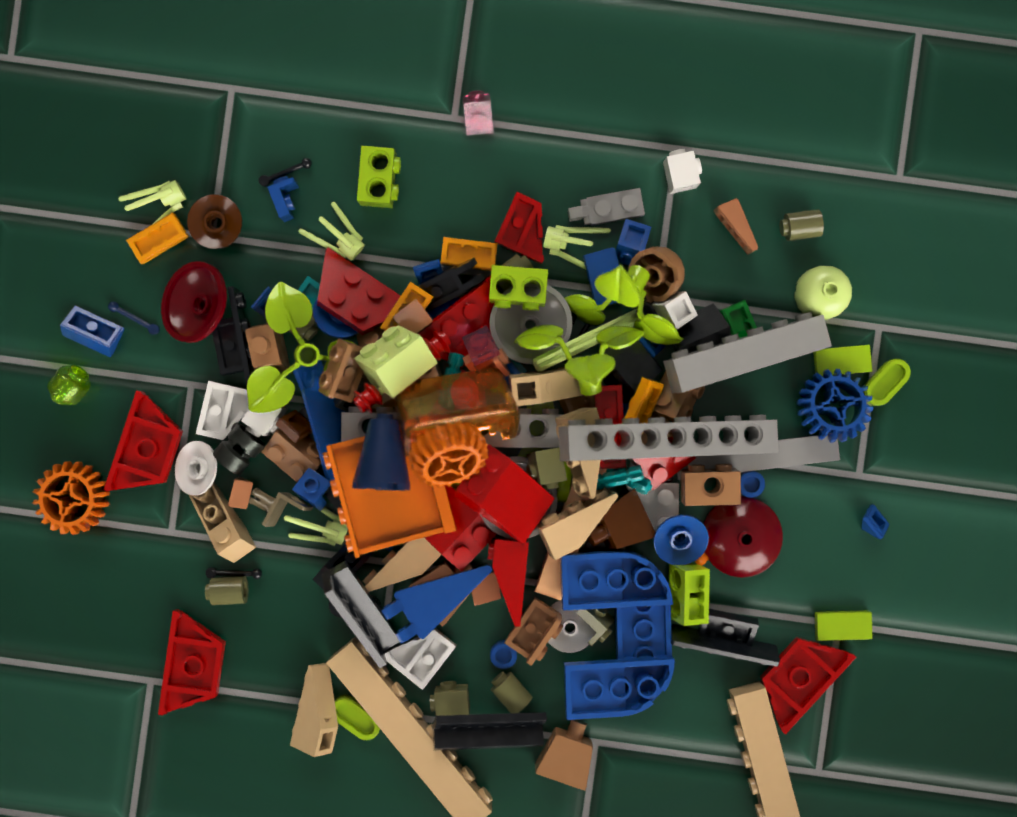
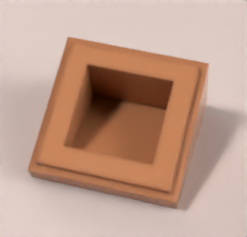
[392,299,433,334]
[228,477,253,509]
[472,572,501,606]

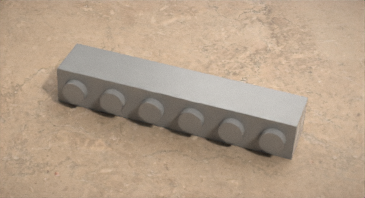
[663,312,832,393]

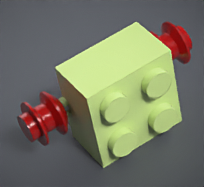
[353,325,451,414]

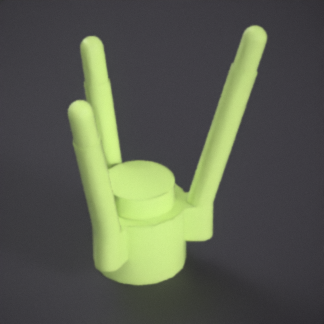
[118,180,186,224]
[298,202,365,261]
[543,225,611,270]
[284,507,348,546]

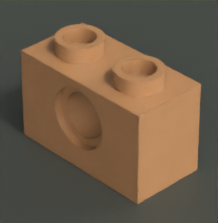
[680,464,741,506]

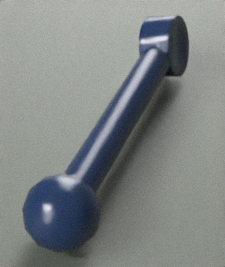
[108,301,160,335]

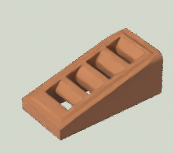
[713,198,758,255]

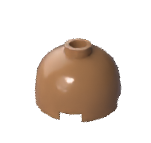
[628,246,685,302]

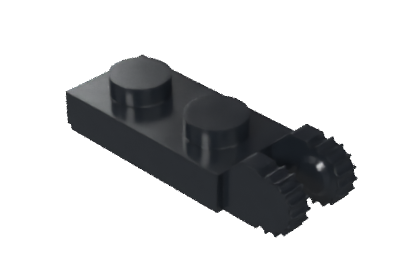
[416,258,486,312]

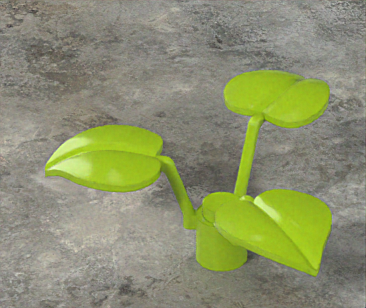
[564,265,683,345]
[247,282,357,413]
[514,325,644,396]

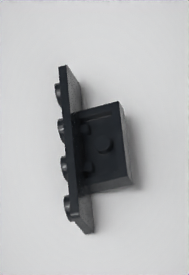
[212,286,255,385]
[671,609,780,666]

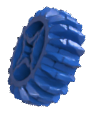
[797,369,874,443]

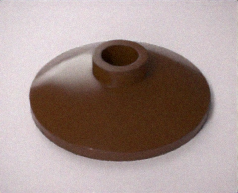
[187,194,242,249]

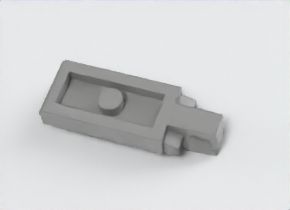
[568,188,645,226]

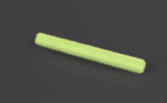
[532,309,639,372]

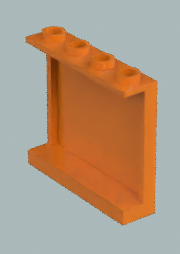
[323,420,456,558]

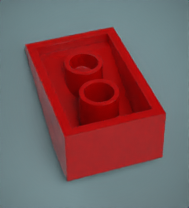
[454,444,555,545]
[424,484,496,572]
[488,534,529,627]

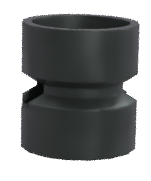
[213,423,265,475]

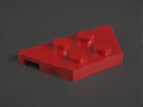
[317,247,401,335]
[417,275,497,368]
[103,390,183,491]
[158,609,226,715]
[760,637,856,735]

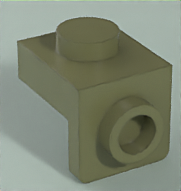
[576,608,615,646]

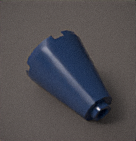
[352,413,410,491]

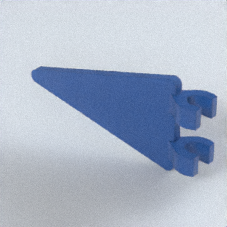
[301,370,345,486]
[381,564,492,644]

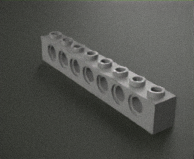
[341,407,564,448]
[559,415,779,461]

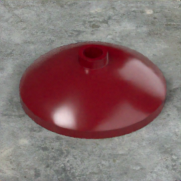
[161,261,227,343]
[703,496,783,577]

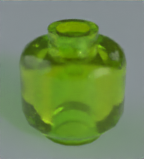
[47,365,91,405]

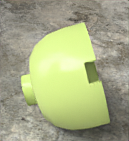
[794,266,852,320]

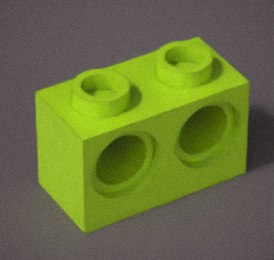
[357,146,401,208]
[489,265,548,311]
[669,562,710,626]

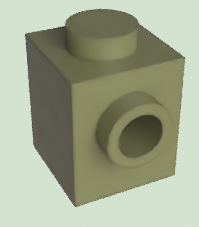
[526,448,567,490]
[430,681,470,716]

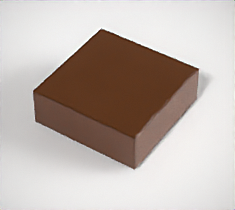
[275,410,312,443]

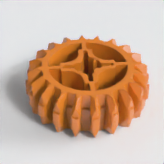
[409,420,488,488]
[32,461,110,535]

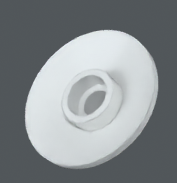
[175,441,217,496]
[548,600,596,653]

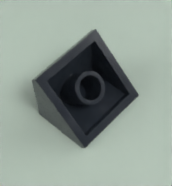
[672,303,731,353]
[596,340,664,401]

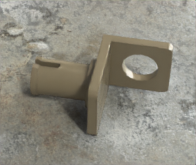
[249,487,313,527]

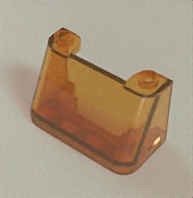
[393,366,520,457]

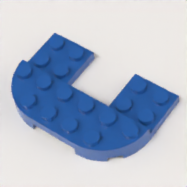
[560,549,675,720]

